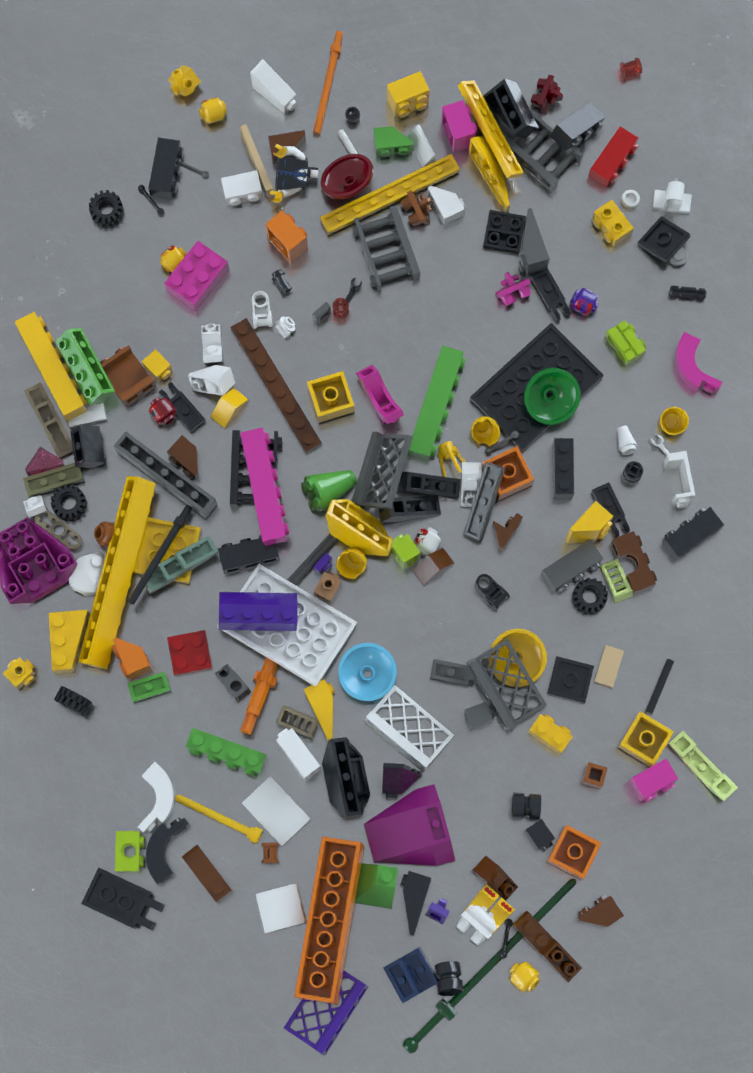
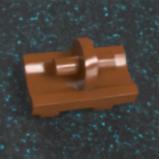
[400,190,434,226]

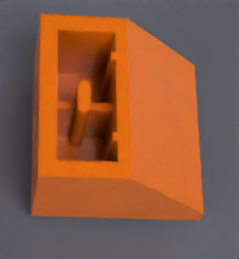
[112,638,153,680]

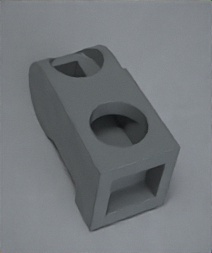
[215,664,251,703]

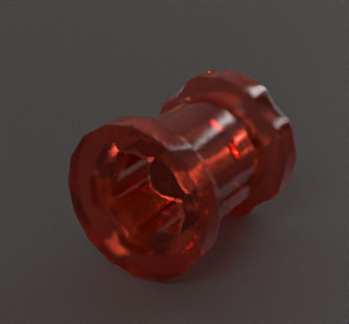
[620,57,642,79]
[332,298,349,320]

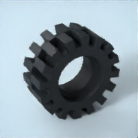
[89,190,124,227]
[50,484,87,521]
[572,577,608,614]
[54,686,92,716]

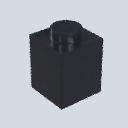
[524,819,555,851]

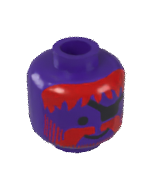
[570,288,599,316]

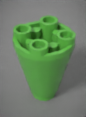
[301,470,357,512]

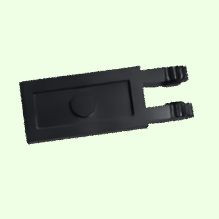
[531,268,571,321]
[159,382,206,432]
[591,482,630,538]

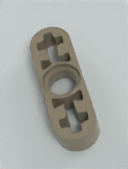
[35,510,83,551]

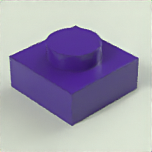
[314,553,332,575]

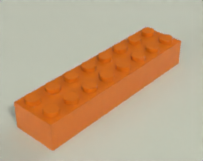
[294,836,364,1005]

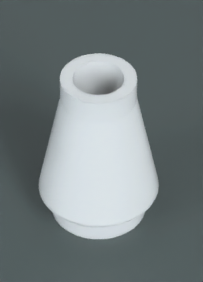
[617,426,637,455]

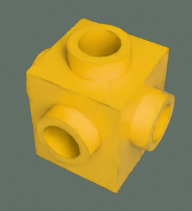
[167,65,201,96]
[3,657,36,690]

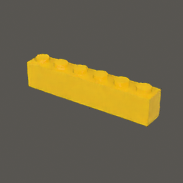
[14,311,87,421]

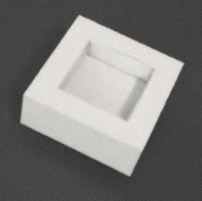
[23,495,47,518]

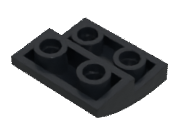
[483,210,526,252]

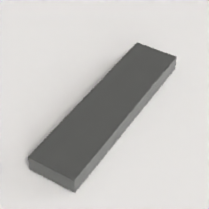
[463,462,505,541]

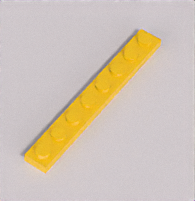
[320,154,460,235]

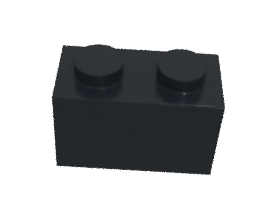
[70,425,105,468]

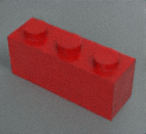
[588,126,639,188]

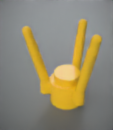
[437,441,466,477]

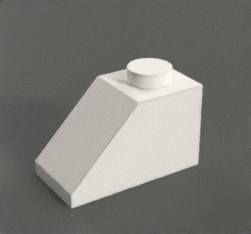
[427,186,466,225]

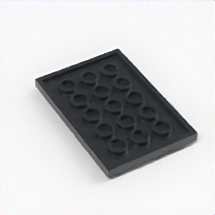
[470,323,604,452]

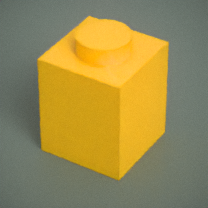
[142,349,172,383]

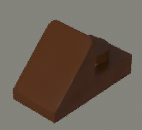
[492,513,523,552]

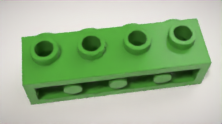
[55,328,115,405]
[186,728,267,776]

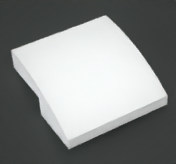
[256,884,306,933]

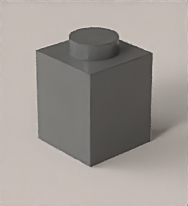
[464,702,495,730]

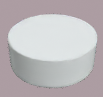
[621,190,640,209]

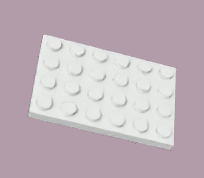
[217,564,357,687]

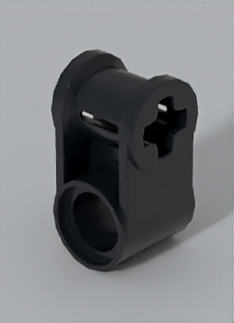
[474,574,510,610]

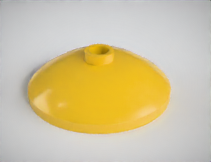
[488,628,547,687]

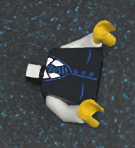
[270,144,318,203]

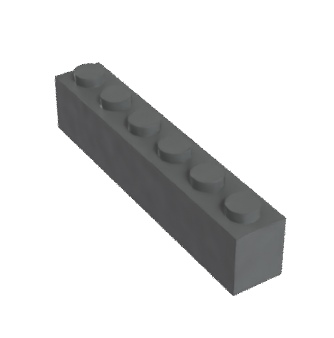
[114,431,217,519]

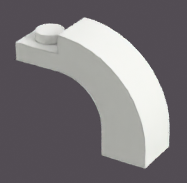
[138,762,175,834]

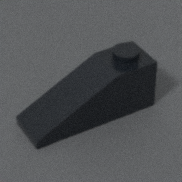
[398,471,461,498]
[378,496,441,523]
[400,871,431,936]

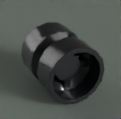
[512,792,541,820]
[434,961,464,996]

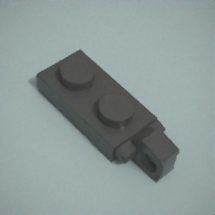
[430,659,476,685]

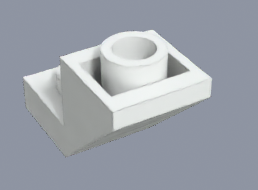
[201,323,223,363]

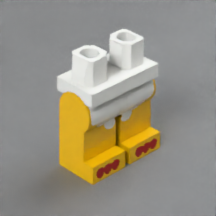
[456,884,515,946]

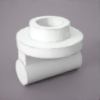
[274,317,295,339]

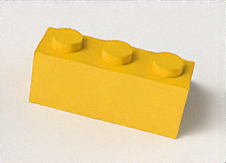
[565,501,613,544]

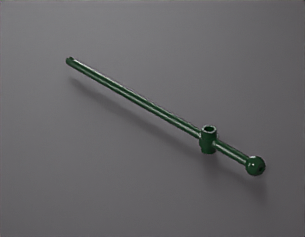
[403,879,576,1054]

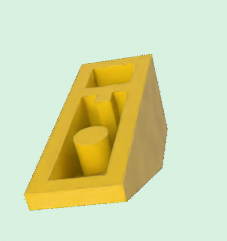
[304,679,335,741]

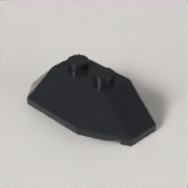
[322,737,370,817]

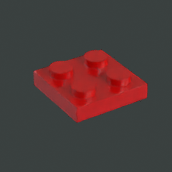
[167,630,212,676]

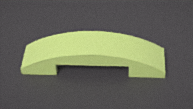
[669,731,738,801]

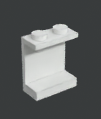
[662,451,695,509]

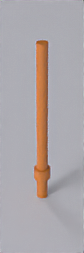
[313,31,343,135]

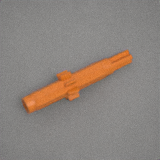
[240,657,278,735]

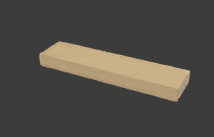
[240,124,273,197]

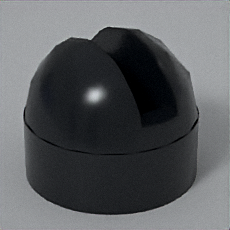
[345,107,360,122]

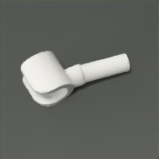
[649,433,669,456]

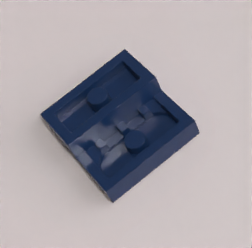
[383,947,439,1003]

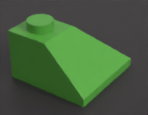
[355,863,398,909]

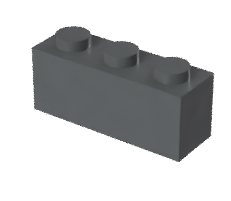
[541,539,603,592]

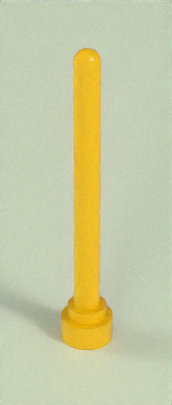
[175,794,263,844]

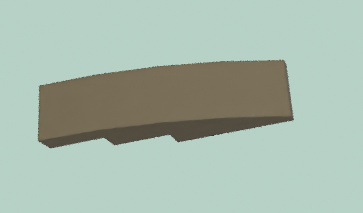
[24,382,73,458]

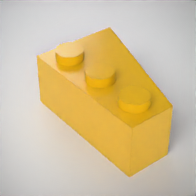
[49,610,90,674]

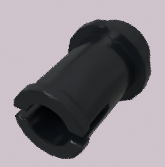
[271,269,292,294]

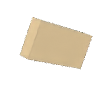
[594,645,624,688]

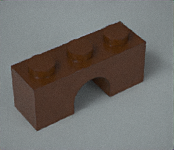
[611,531,657,595]

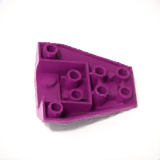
[0,517,78,604]
[364,784,456,866]

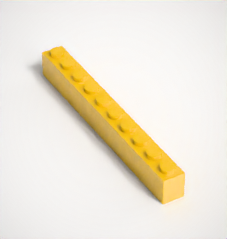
[78,476,156,669]

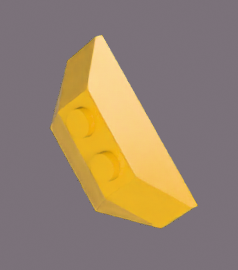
[326,499,393,556]

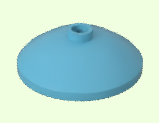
[338,643,397,701]

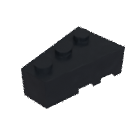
[483,79,539,138]

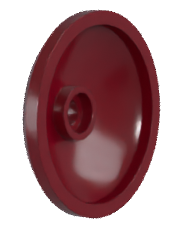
[321,154,374,199]

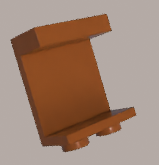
[100,345,156,407]

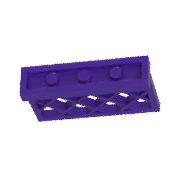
[284,970,368,1056]

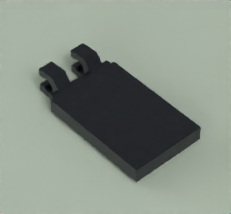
[81,867,165,931]

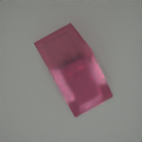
[25,447,65,477]

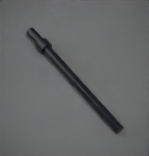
[128,504,193,605]

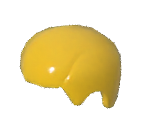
[659,407,689,435]
[470,416,501,446]
[336,548,367,579]

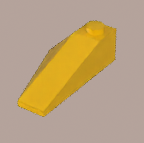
[469,136,510,213]

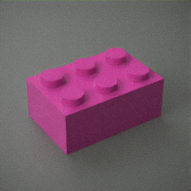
[164,241,229,312]

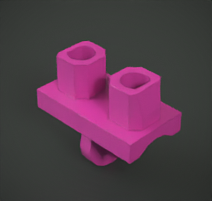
[495,272,531,306]

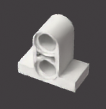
[652,181,692,214]

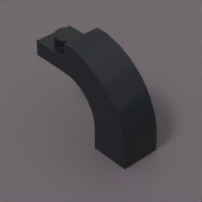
[146,817,190,886]

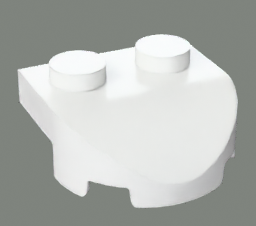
[68,551,105,597]

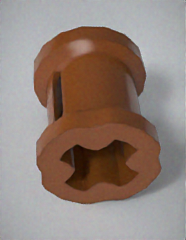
[261,843,279,864]

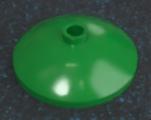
[524,368,581,425]

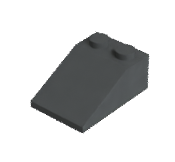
[518,208,550,278]

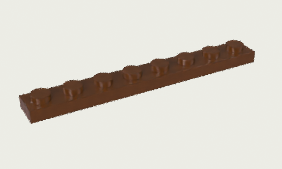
[230,318,322,454]

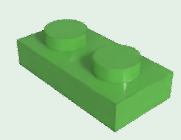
[127,672,171,703]

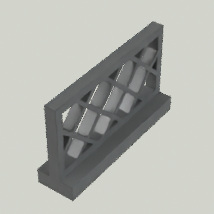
[352,432,413,510]
[466,639,547,730]

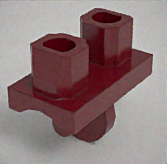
[531,75,563,113]

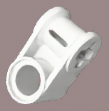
[252,291,273,329]

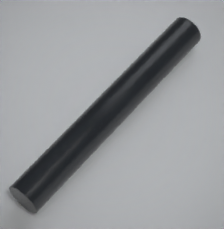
[645,659,674,715]

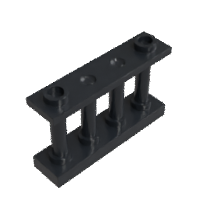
[230,430,282,509]

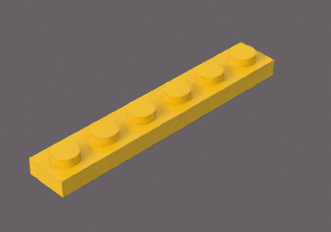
[457,80,524,179]

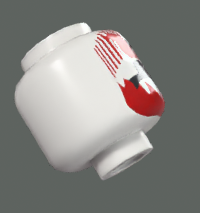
[413,527,441,557]

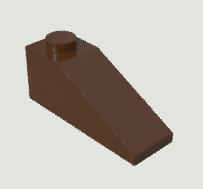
[182,845,233,904]

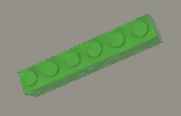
[408,345,466,461]

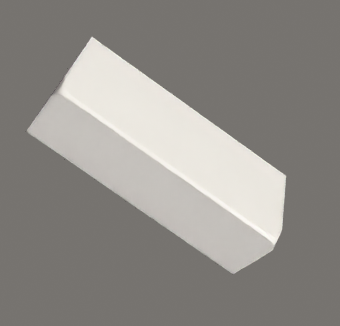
[407,125,435,167]

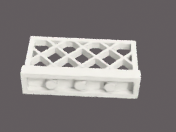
[364,685,454,772]

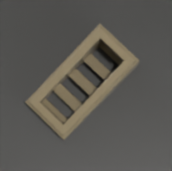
[276,705,319,738]

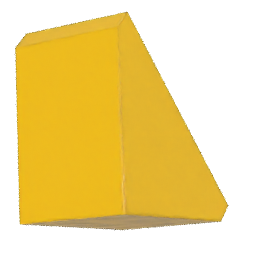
[210,388,249,429]

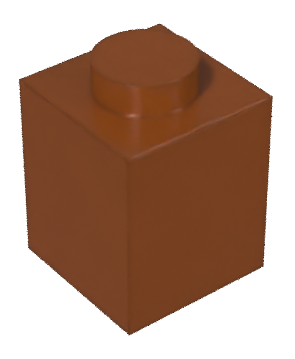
[581,762,608,789]

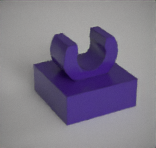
[425,898,450,924]

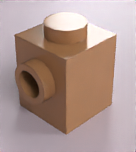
[313,572,342,604]

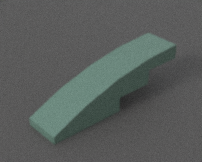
[141,536,219,594]

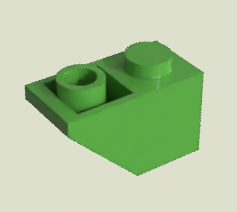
[374,126,413,157]

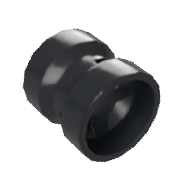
[622,461,644,484]

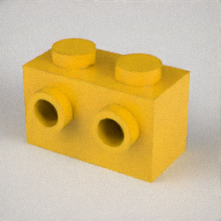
[592,200,634,246]
[528,714,573,755]

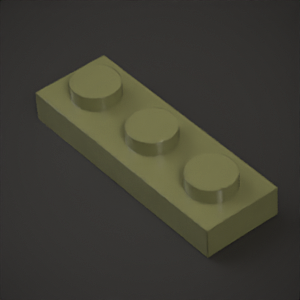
[23,463,84,498]

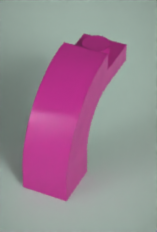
[675,332,723,394]
[356,364,404,424]

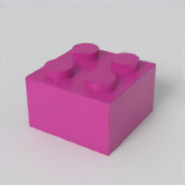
[441,100,477,154]
[628,758,678,803]

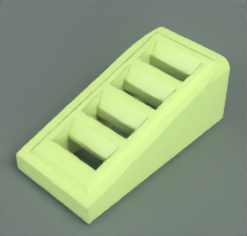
[600,558,633,603]

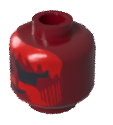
[148,397,176,426]

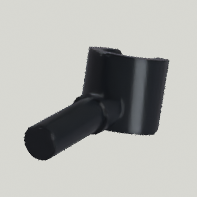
[344,278,362,304]

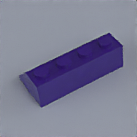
[219,592,298,631]

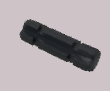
[669,285,707,300]

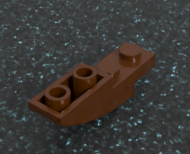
[513,911,582,983]

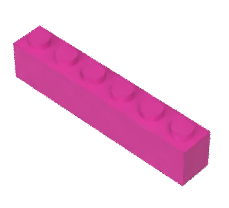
[240,427,290,546]

